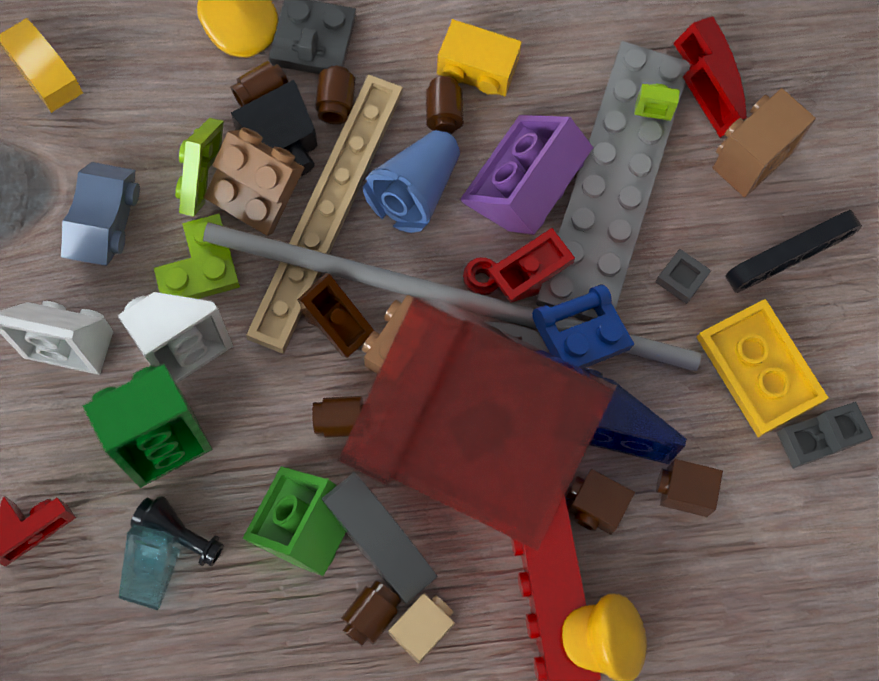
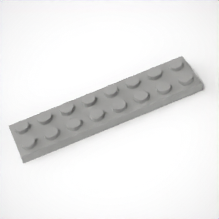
[535,41,690,321]

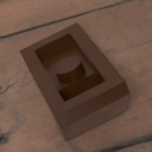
[298,273,375,358]

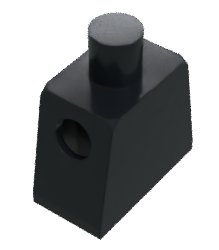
[231,80,318,176]

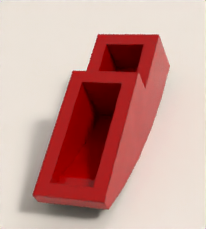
[673,16,747,138]

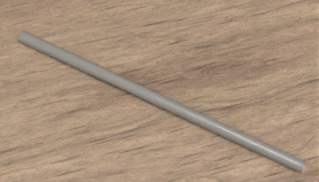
[203,222,701,372]

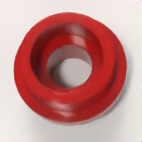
[463,257,499,295]

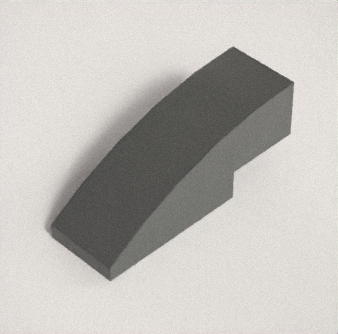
[321,472,438,604]

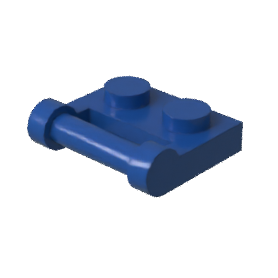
[532,284,634,377]

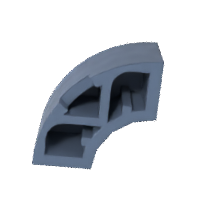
[61,162,140,266]

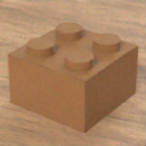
[713,88,816,198]

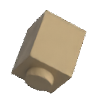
[388,593,455,663]

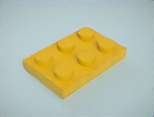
[696,299,829,438]

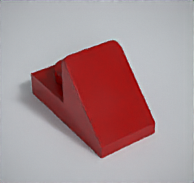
[488,228,575,303]
[0,496,76,567]

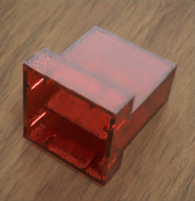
[338,297,617,551]

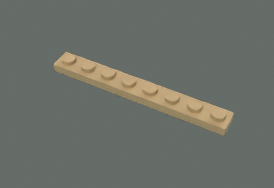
[246,74,403,354]

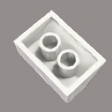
[117,292,233,384]

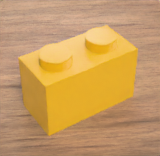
[437,19,522,96]

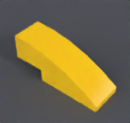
[0,18,83,113]

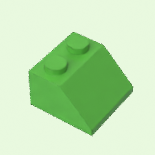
[242,466,346,576]

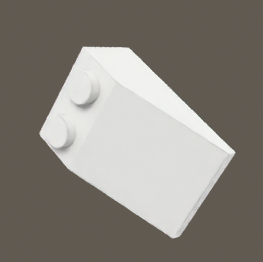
[0,301,113,375]

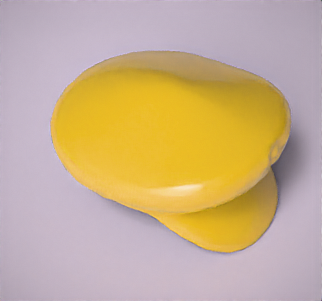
[197,0,278,58]
[562,593,647,681]

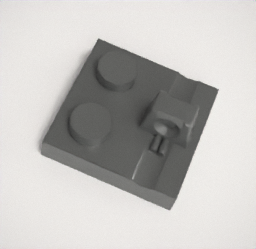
[269,0,356,74]

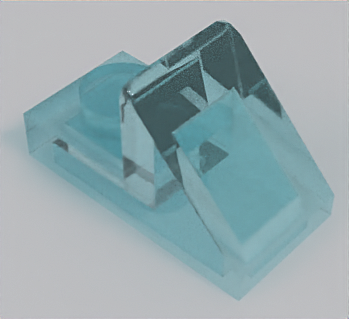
[118,524,180,611]

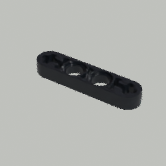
[725,210,862,293]

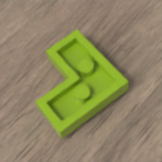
[175,118,224,217]
[153,213,240,299]

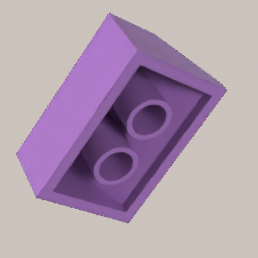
[460,115,593,235]

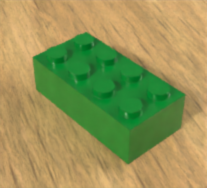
[82,364,213,488]

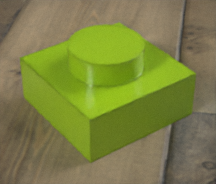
[634,83,680,121]

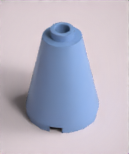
[363,131,460,233]

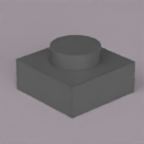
[655,249,711,304]

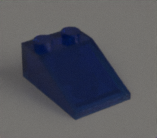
[553,368,687,464]

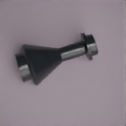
[130,496,224,567]

